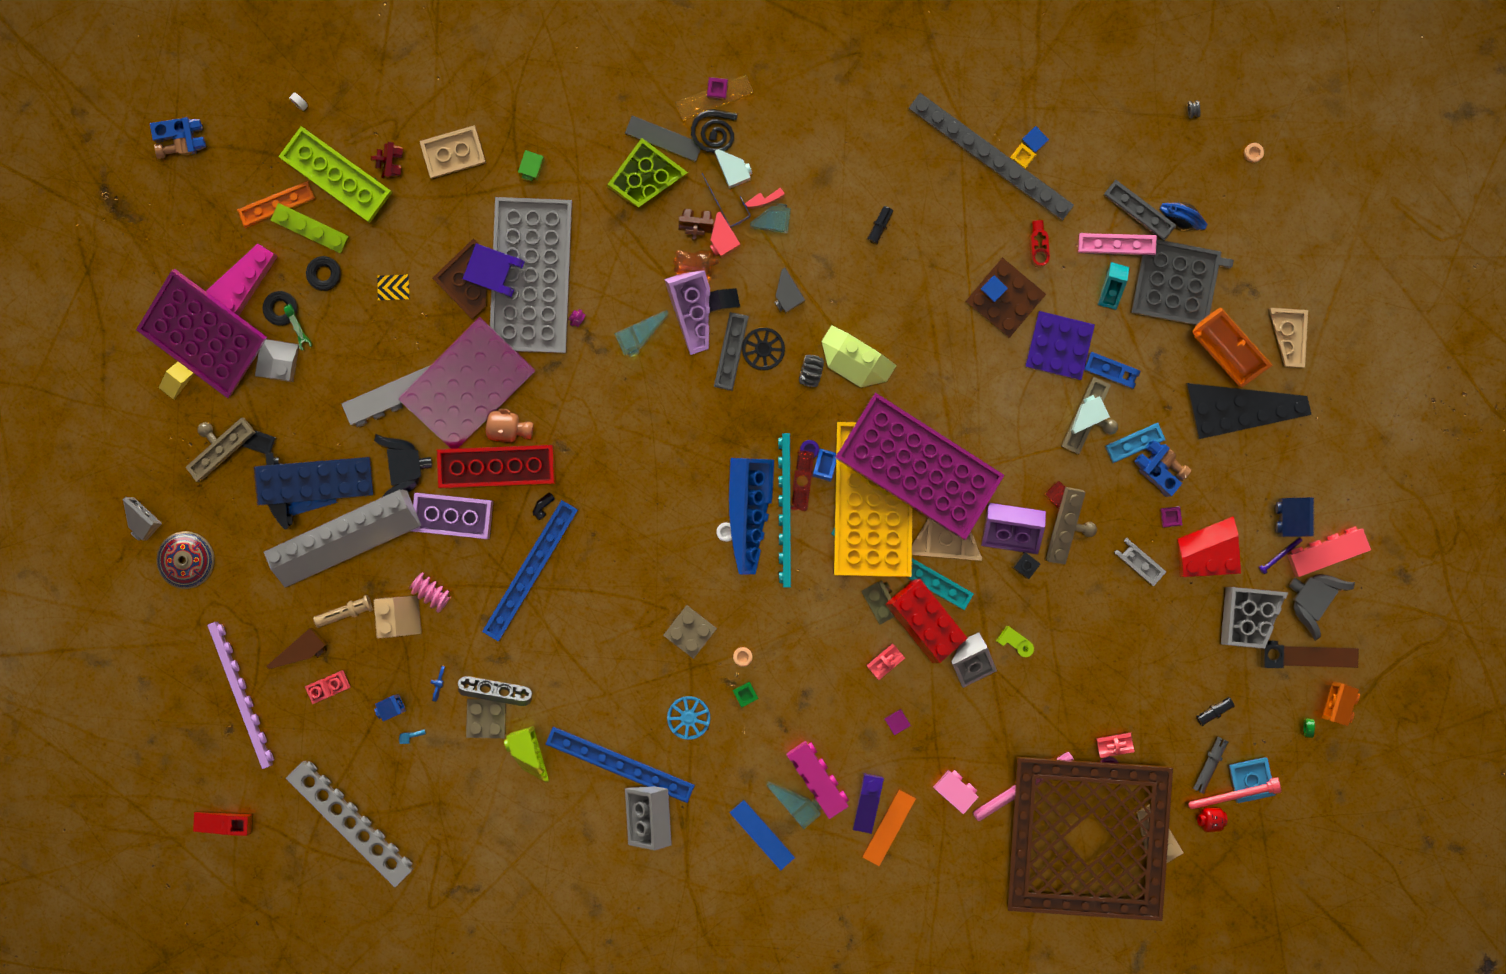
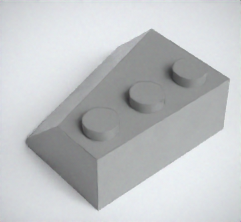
[1221,587,1288,648]

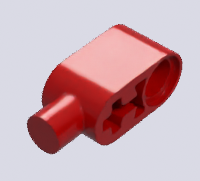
[1029,220,1050,268]

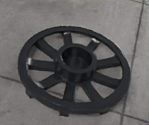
[742,327,785,370]

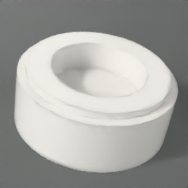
[289,93,308,111]
[717,522,732,542]

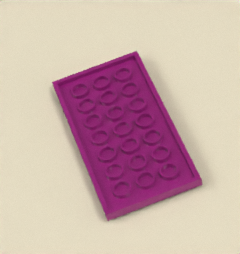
[835,393,1004,540]

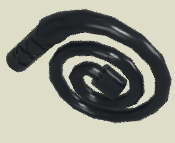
[691,109,737,153]

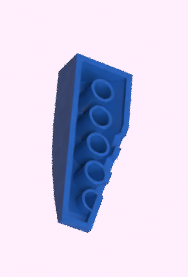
[729,458,774,575]

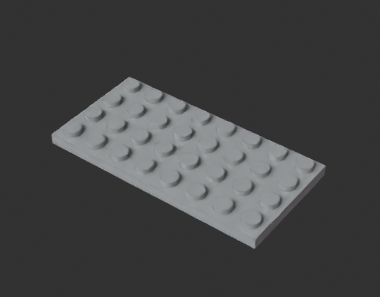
[490,197,572,353]

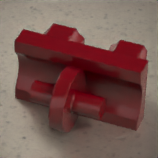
[371,142,403,179]

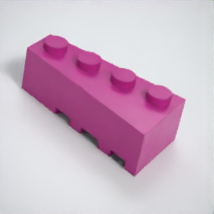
[206,244,278,316]

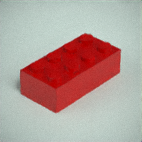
[885,579,967,663]

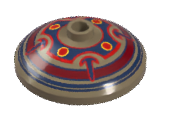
[156,531,215,589]

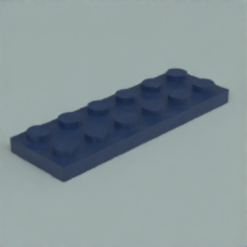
[253,457,373,506]

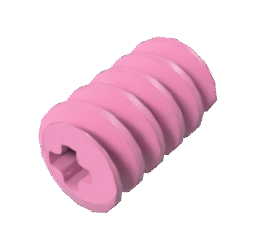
[408,572,451,613]

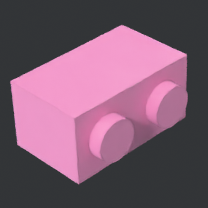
[933,770,978,814]

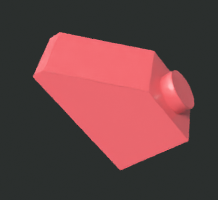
[710,212,740,258]

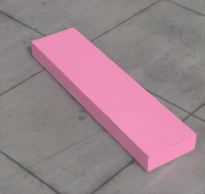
[1078,233,1157,255]

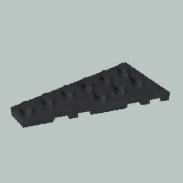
[1186,383,1312,439]

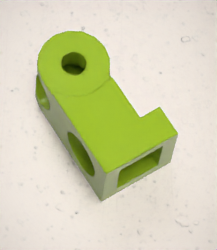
[996,626,1034,657]

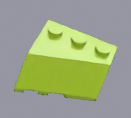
[607,138,688,208]
[504,726,549,782]

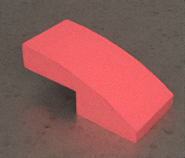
[745,188,785,209]

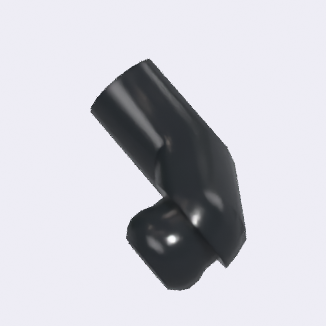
[532,492,555,520]

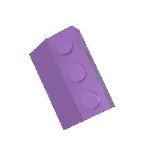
[981,503,1046,554]

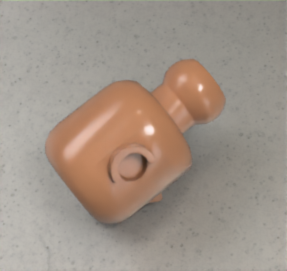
[486,409,534,444]

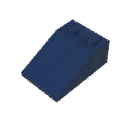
[1276,497,1314,537]

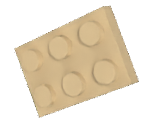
[420,125,486,179]

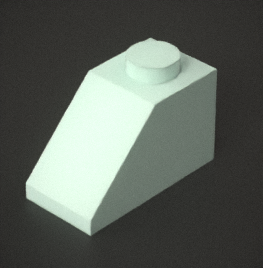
[715,149,753,189]
[1071,395,1110,434]

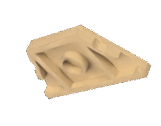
[912,518,982,561]

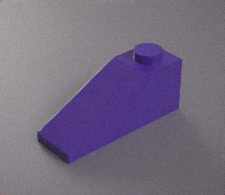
[853,773,884,834]

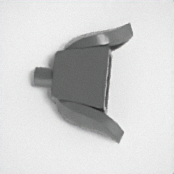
[1288,574,1355,641]

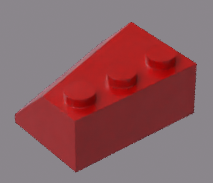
[1177,516,1241,577]

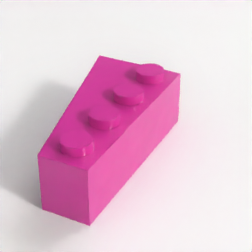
[787,741,849,819]

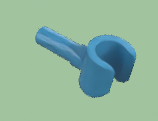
[399,730,426,744]

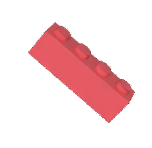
[1287,526,1371,577]

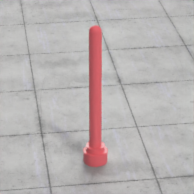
[1188,777,1281,809]

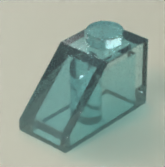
[750,203,791,233]

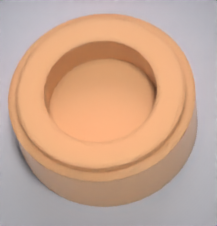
[1244,143,1264,163]
[733,647,752,667]

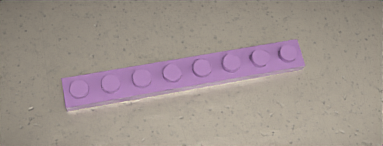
[208,622,274,769]

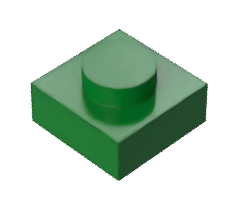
[733,681,759,708]

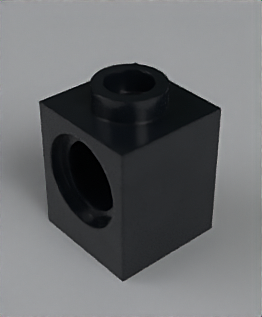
[1011,552,1040,579]
[1261,641,1284,668]

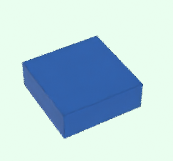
[1022,126,1049,153]
[980,275,1008,302]

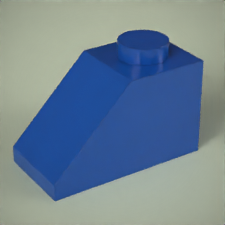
[374,693,406,721]

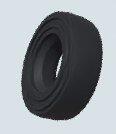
[306,256,341,291]
[262,291,298,326]

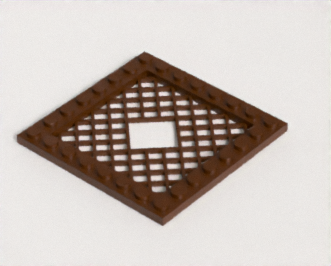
[1007,757,1173,921]

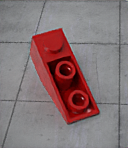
[193,812,252,836]

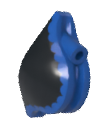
[1160,202,1208,231]

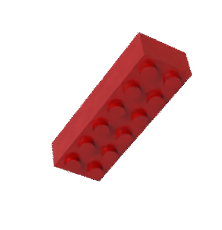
[437,445,556,489]

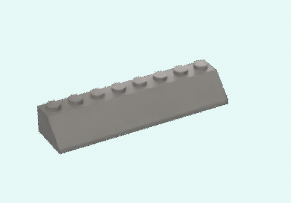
[264,490,421,587]

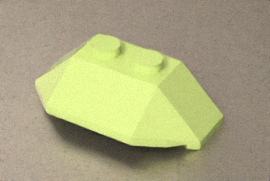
[822,326,897,388]

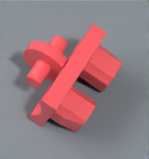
[866,643,905,680]
[1096,733,1134,758]

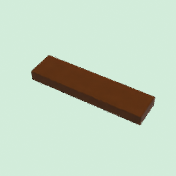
[1284,646,1359,668]

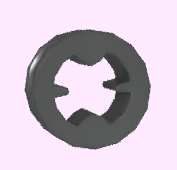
[1187,100,1201,118]

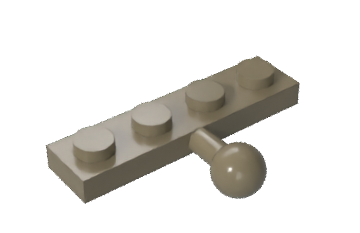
[1061,377,1118,455]
[186,417,256,482]
[1046,487,1097,564]

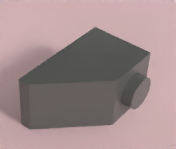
[774,268,805,314]

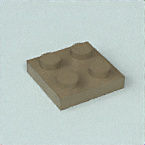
[663,605,717,659]
[466,699,506,739]

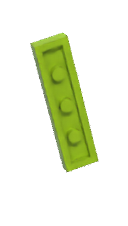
[270,203,349,253]

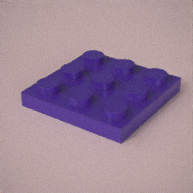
[1025,311,1095,381]

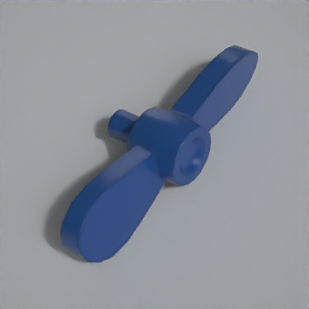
[431,666,445,702]

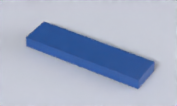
[730,800,795,871]

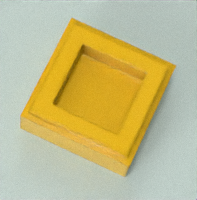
[1010,143,1037,169]

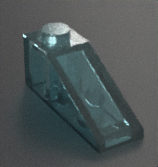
[614,310,669,357]
[766,781,821,829]

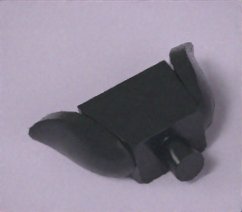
[374,434,432,497]

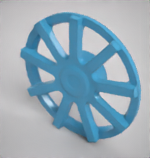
[667,696,710,740]

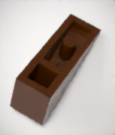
[266,628,328,669]

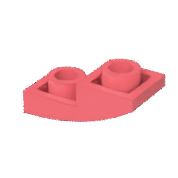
[305,670,351,704]

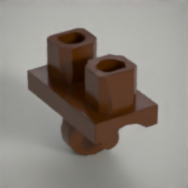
[679,209,714,241]

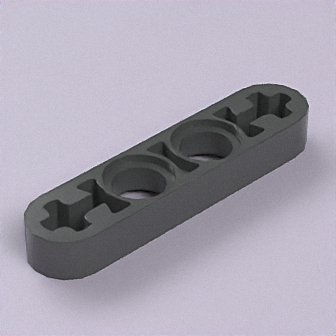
[458,676,532,706]

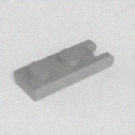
[1114,538,1166,586]

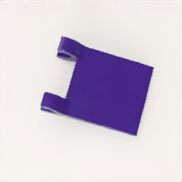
[463,243,525,297]

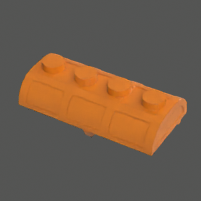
[1192,308,1272,387]

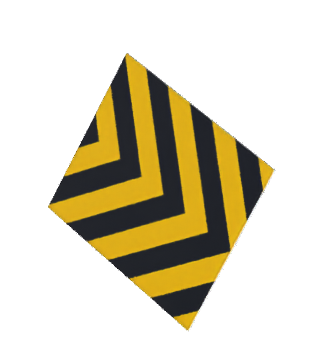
[377,275,409,300]

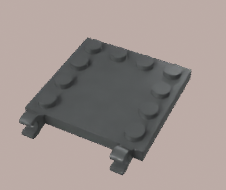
[1131,239,1234,326]

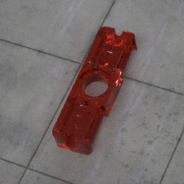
[790,450,814,511]

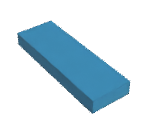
[1105,423,1166,463]

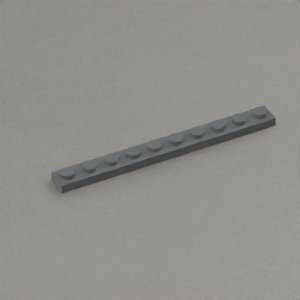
[908,93,1074,221]

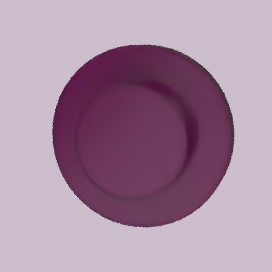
[569,309,585,327]

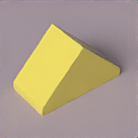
[159,362,194,400]

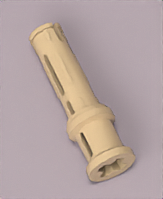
[313,595,373,628]

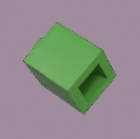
[518,150,545,182]

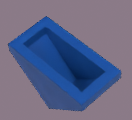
[812,449,836,482]

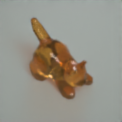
[673,250,719,278]

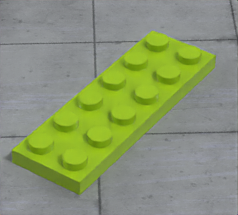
[278,126,392,223]

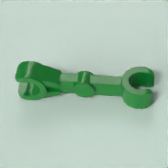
[284,304,312,351]

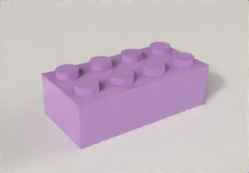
[411,493,493,539]

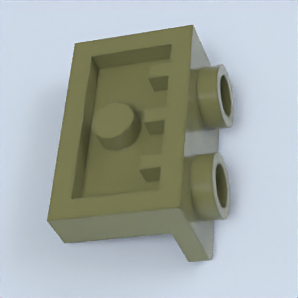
[861,580,895,625]

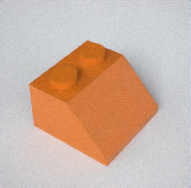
[1322,682,1360,726]

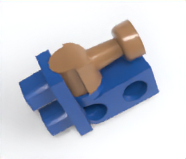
[150,117,206,159]
[1134,440,1191,497]

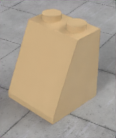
[374,595,422,638]

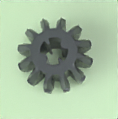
[799,355,824,387]

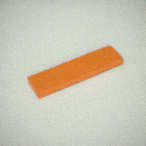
[237,181,316,228]
[862,789,916,866]

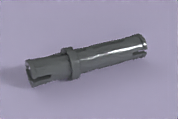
[1193,737,1229,794]

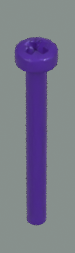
[1259,537,1303,574]

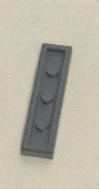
[625,116,703,162]
[1104,180,1176,241]
[714,312,749,391]

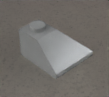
[255,339,299,382]
[123,497,162,541]
[952,632,997,688]

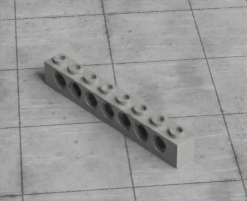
[286,761,413,887]

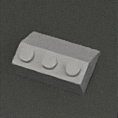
[625,786,671,850]

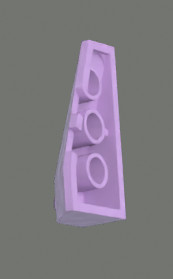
[664,271,710,355]

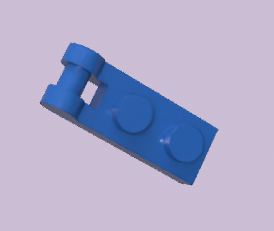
[1084,352,1141,389]

